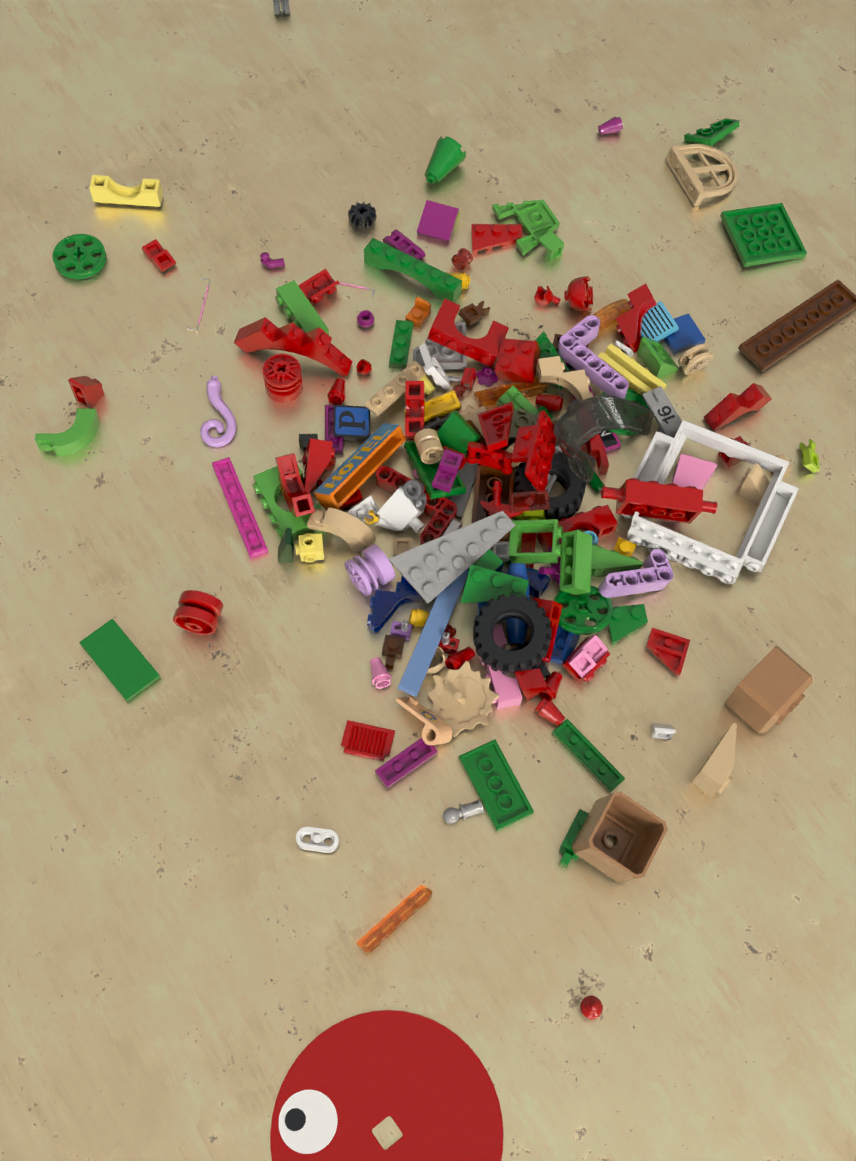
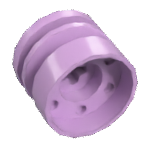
[344,544,395,596]

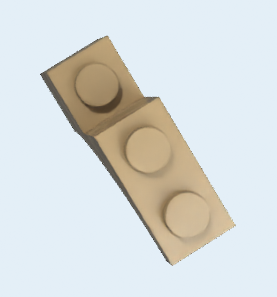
[536,356,594,411]

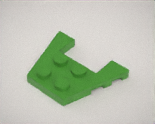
[492,200,560,255]

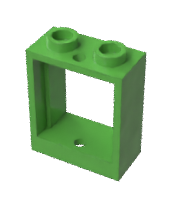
[508,519,563,564]

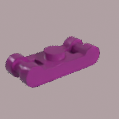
[383,229,426,260]

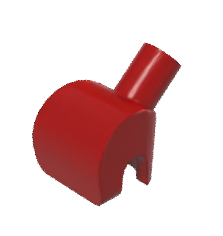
[534,286,561,306]

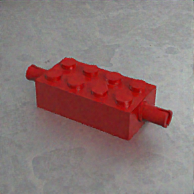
[601,478,718,524]

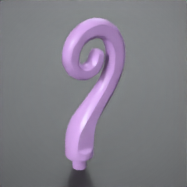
[200,376,237,448]

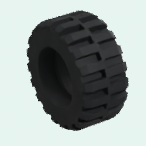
[513,452,586,521]
[473,593,552,675]

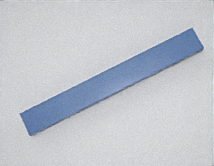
[397,568,469,697]

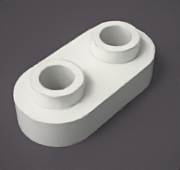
[296,827,339,853]

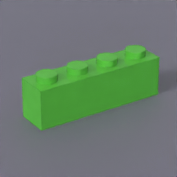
[275,280,329,335]

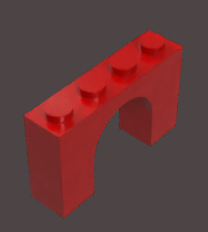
[427,299,509,367]

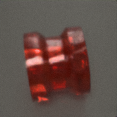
[451,248,473,271]

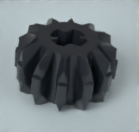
[348,202,377,230]

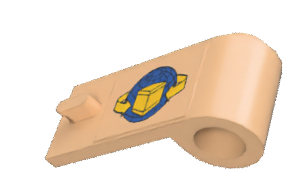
[396,695,452,745]

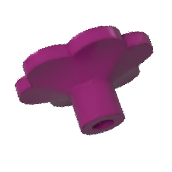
[476,367,498,387]

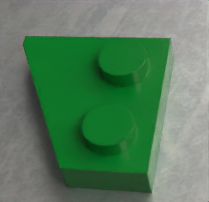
[605,604,648,645]

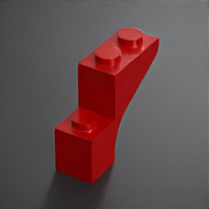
[615,283,657,353]
[704,383,772,431]

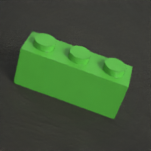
[560,530,592,595]

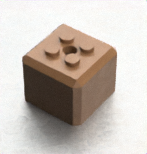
[725,645,813,733]
[572,792,668,883]

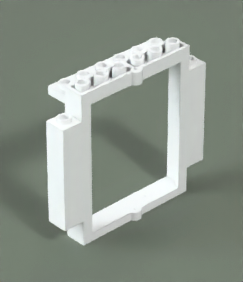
[621,420,799,585]

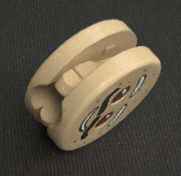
[678,344,714,375]

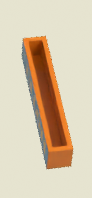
[314,423,406,509]

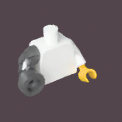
[364,480,427,533]

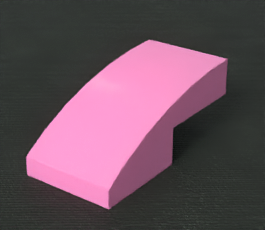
[568,634,608,678]

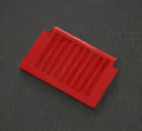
[341,720,395,761]

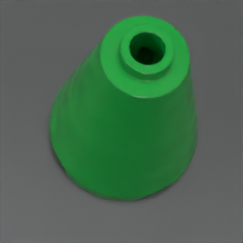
[425,136,466,184]

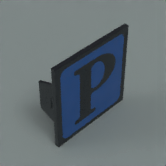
[333,405,371,442]

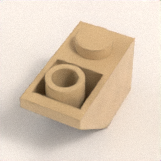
[737,463,770,506]

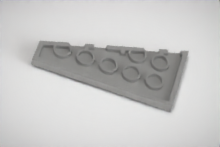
[389,511,516,604]

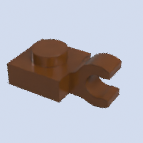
[382,634,405,670]

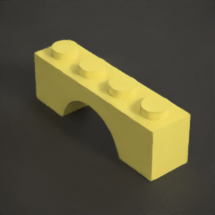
[89,175,163,207]

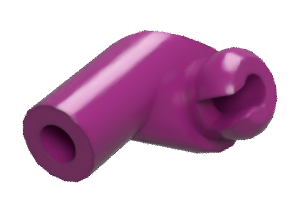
[260,252,285,269]

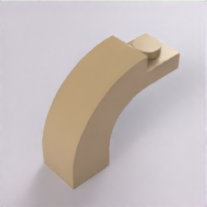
[307,507,376,553]

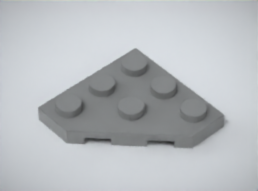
[413,322,467,370]

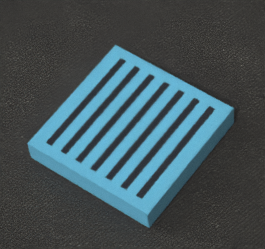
[641,301,679,341]

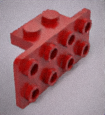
[511,411,559,493]

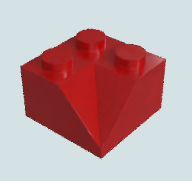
[495,338,541,384]

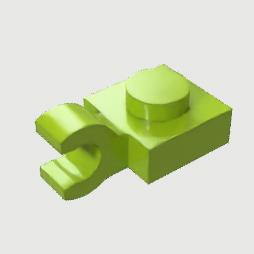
[799,439,820,473]

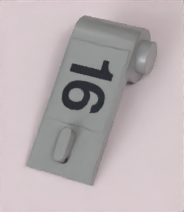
[642,386,682,438]

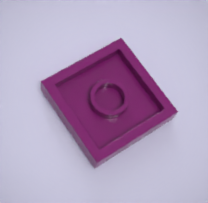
[417,200,459,243]

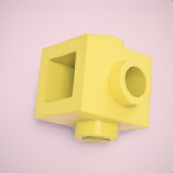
[295,533,324,563]

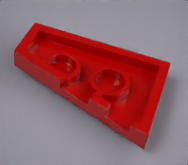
[471,224,522,255]
[477,401,514,452]

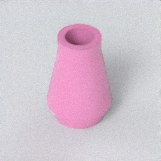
[370,657,392,689]

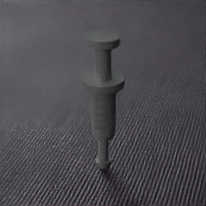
[425,413,451,429]

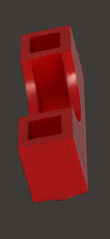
[537,505,618,552]

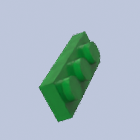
[389,320,414,369]

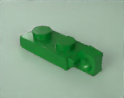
[559,809,589,868]

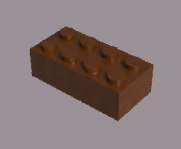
[471,465,515,541]

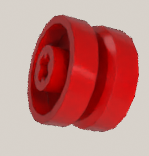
[173,590,223,635]

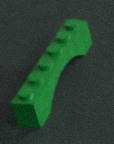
[364,238,462,303]

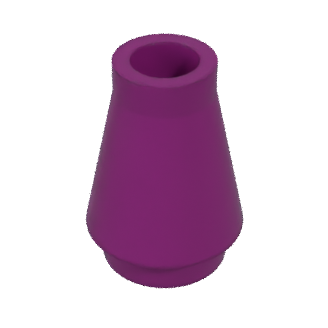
[598,117,623,135]

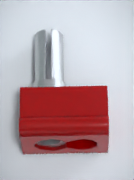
[448,368,477,391]
[438,632,460,654]

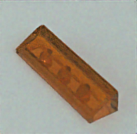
[474,378,548,407]
[356,885,433,956]

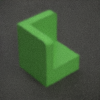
[539,231,564,262]

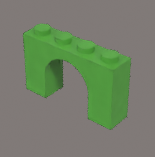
[252,464,323,542]

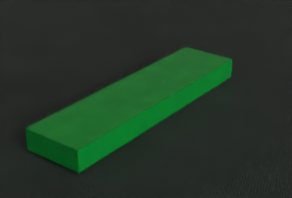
[552,719,625,793]

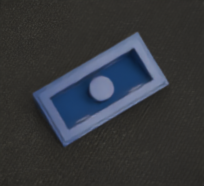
[550,625,580,666]

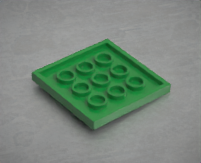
[720,203,807,267]

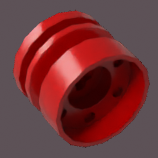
[262,354,303,403]

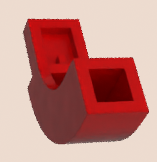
[275,453,315,517]

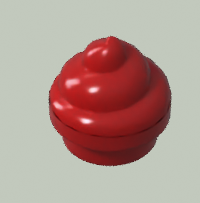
[580,995,603,1020]

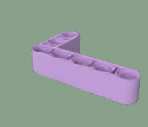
[558,315,629,401]

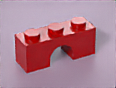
[405,381,425,440]

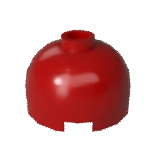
[564,276,593,312]

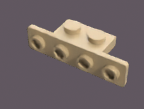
[365,361,427,416]

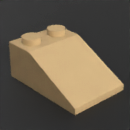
[691,722,737,797]

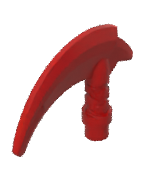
[480,481,535,518]

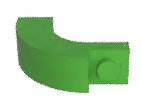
[35,408,100,456]

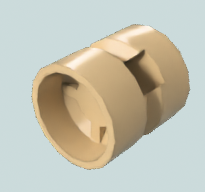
[414,428,444,464]

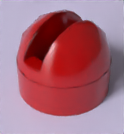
[356,359,372,375]

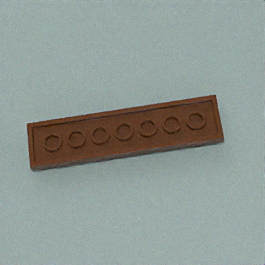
[738,279,856,372]

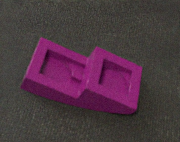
[432,449,463,493]

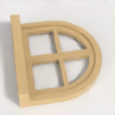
[665,144,738,206]

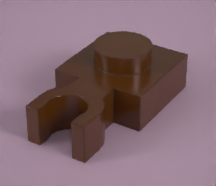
[458,301,490,326]

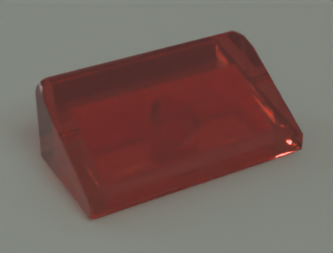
[509,490,550,513]

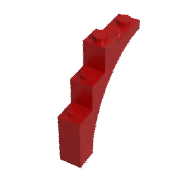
[233,317,353,377]

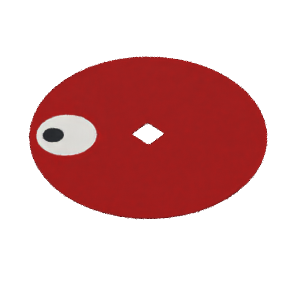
[270,1010,504,1161]

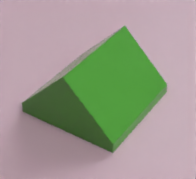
[637,337,679,378]

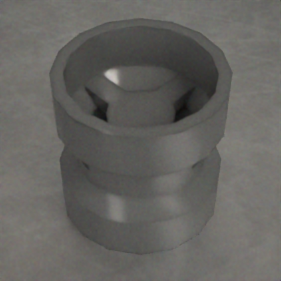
[273,0,290,15]

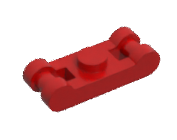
[466,442,513,474]

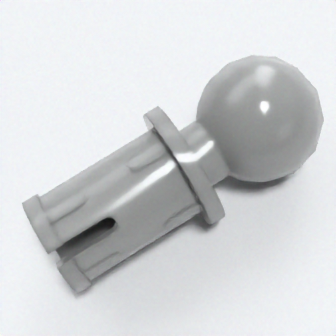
[443,799,484,824]

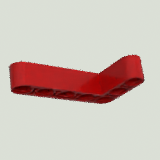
[376,466,457,545]

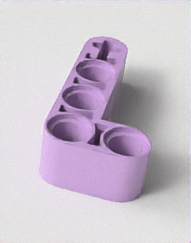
[598,549,674,598]

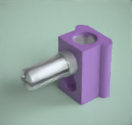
[390,619,413,641]

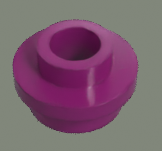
[357,310,374,327]

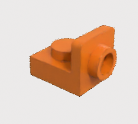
[405,297,432,329]

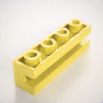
[598,343,666,396]

